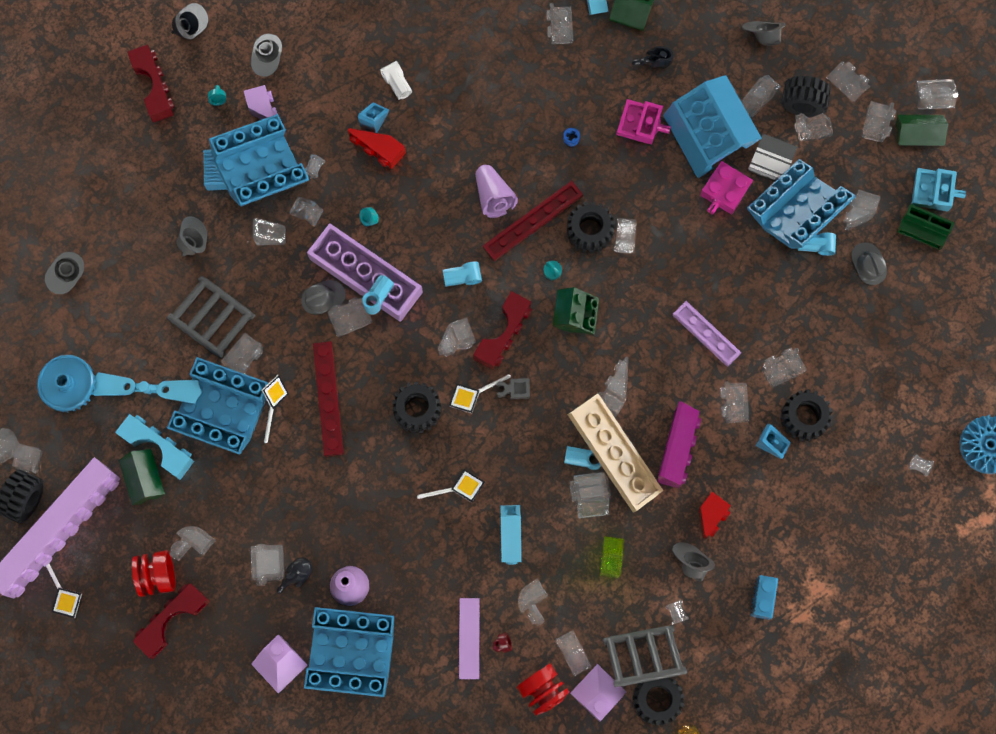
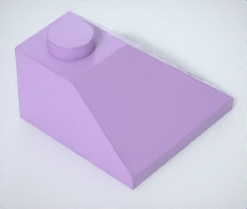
[252,635,308,693]
[570,664,626,722]

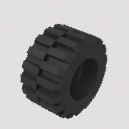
[781,76,831,117]
[567,202,615,253]
[392,382,441,434]
[780,389,833,441]
[0,469,44,523]
[632,677,685,725]

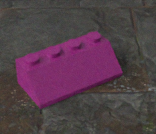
[657,401,701,489]

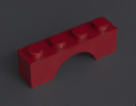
[127,44,175,123]
[473,291,533,370]
[133,583,210,659]

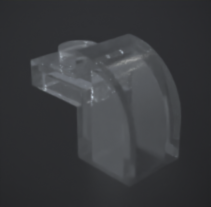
[794,113,833,141]
[614,218,636,254]
[169,526,216,561]
[518,579,548,627]

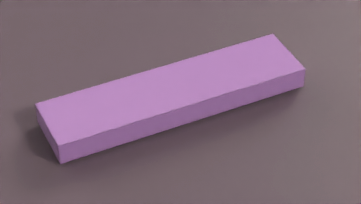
[673,301,741,367]
[459,598,480,679]

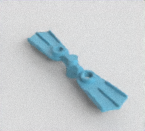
[93,372,202,404]

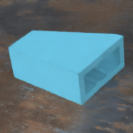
[501,505,522,565]

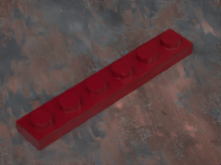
[483,180,583,262]
[313,341,344,457]

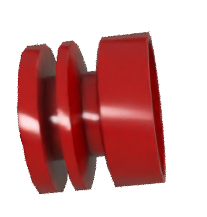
[132,550,176,597]
[516,663,570,716]

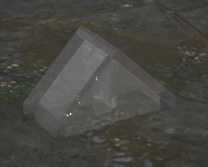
[253,218,285,246]

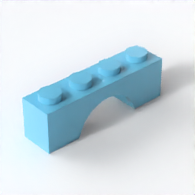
[115,414,194,480]

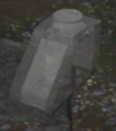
[555,630,591,676]

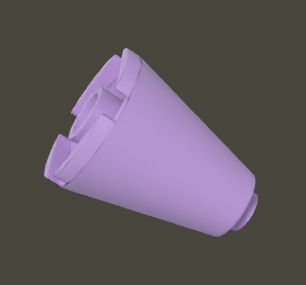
[475,165,518,218]
[330,566,369,606]

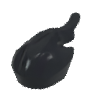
[632,46,674,69]
[277,557,313,593]

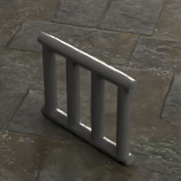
[167,276,255,358]
[602,625,687,687]

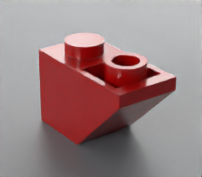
[698,492,731,539]

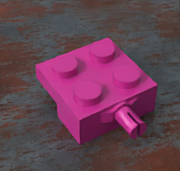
[617,99,671,145]
[700,161,753,215]

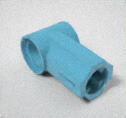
[798,233,836,256]
[443,262,482,287]
[362,275,394,315]
[564,446,601,470]

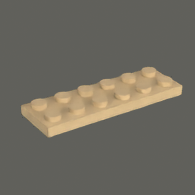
[567,394,663,512]

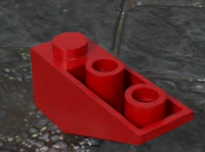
[347,128,406,169]

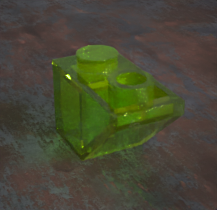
[599,536,624,578]

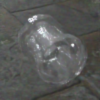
[304,154,325,179]
[908,453,934,477]
[665,600,689,625]

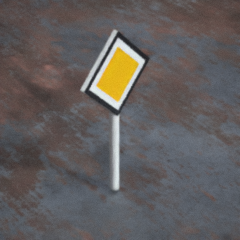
[449,374,511,413]
[262,375,289,443]
[417,469,485,502]
[46,564,82,618]

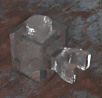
[12,444,43,474]

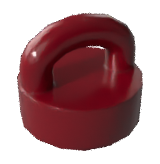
[492,632,513,653]

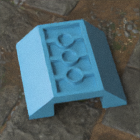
[663,75,762,178]
[209,114,309,207]
[747,159,855,249]
[167,357,268,455]
[304,607,394,697]

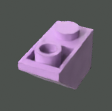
[244,85,277,120]

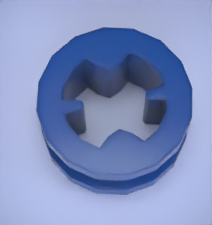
[563,128,580,147]

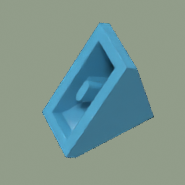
[358,102,389,133]
[755,424,791,459]

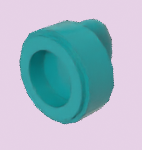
[207,85,226,106]
[359,207,379,226]
[543,261,562,281]

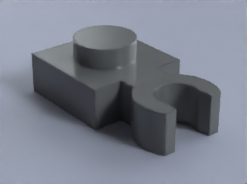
[497,378,530,399]

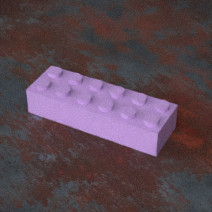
[307,223,423,322]

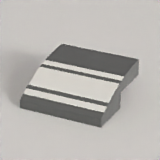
[748,134,798,181]

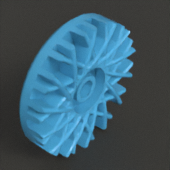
[37,355,96,413]
[959,415,996,474]

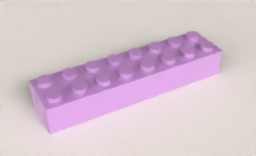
[0,457,121,599]

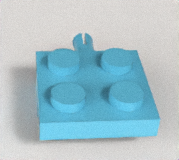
[911,168,966,211]

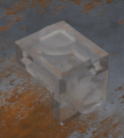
[289,197,323,226]

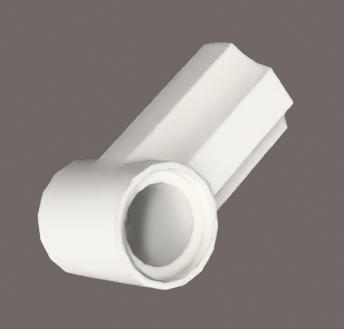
[380,61,412,100]

